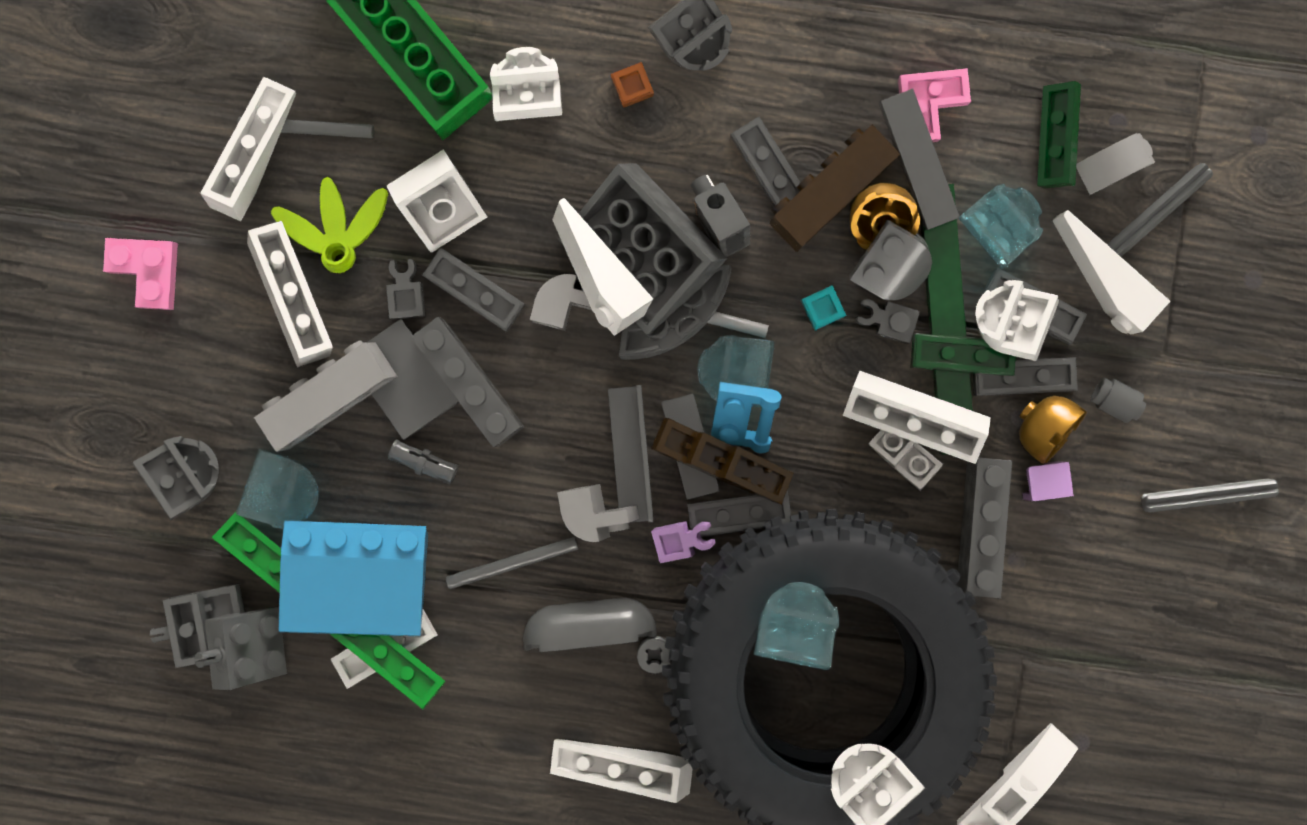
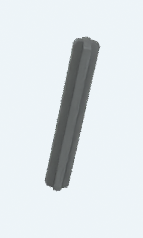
[1107,163,1213,257]
[1141,478,1279,512]

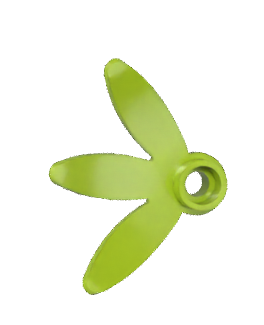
[271,177,388,273]

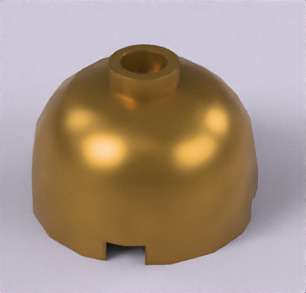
[849,183,920,250]
[1019,396,1087,464]

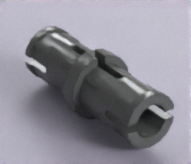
[388,439,459,485]

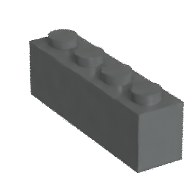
[411,317,525,447]
[957,458,1012,598]

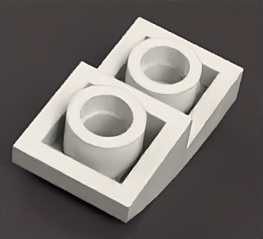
[869,430,943,491]

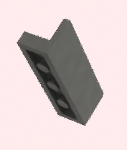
[608,385,653,523]

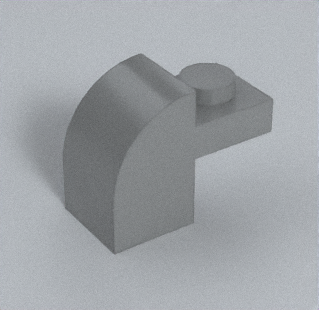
[1076,133,1155,195]
[530,274,592,331]
[557,484,639,542]

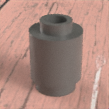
[1090,377,1146,423]

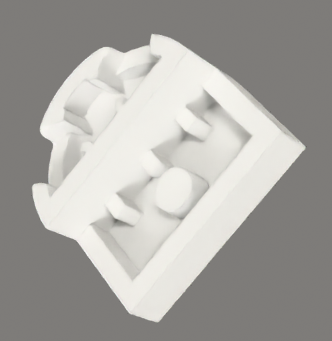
[490,47,562,121]
[976,280,1059,361]
[831,744,925,825]

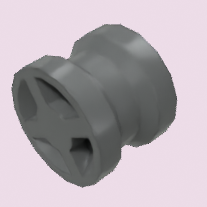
[637,635,671,674]

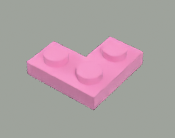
[898,68,971,142]
[103,238,178,310]

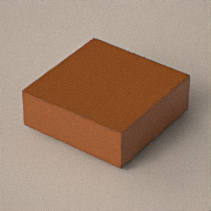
[610,62,654,108]

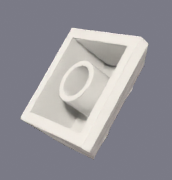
[387,149,487,253]

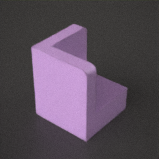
[1022,461,1074,501]

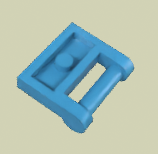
[710,382,782,453]

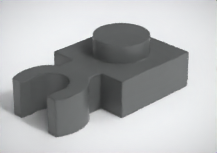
[386,259,426,320]
[855,299,920,344]

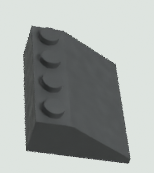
[559,163,728,335]

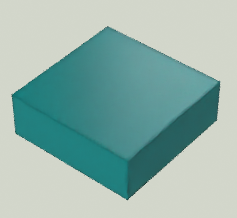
[800,286,846,331]

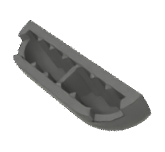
[523,598,657,652]

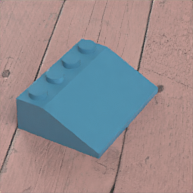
[279,521,428,637]

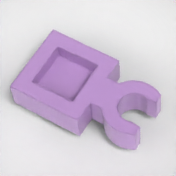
[651,521,716,563]

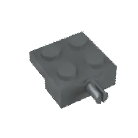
[150,584,245,668]
[194,607,287,690]

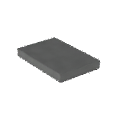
[366,319,459,440]

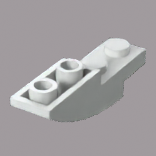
[957,723,1078,825]

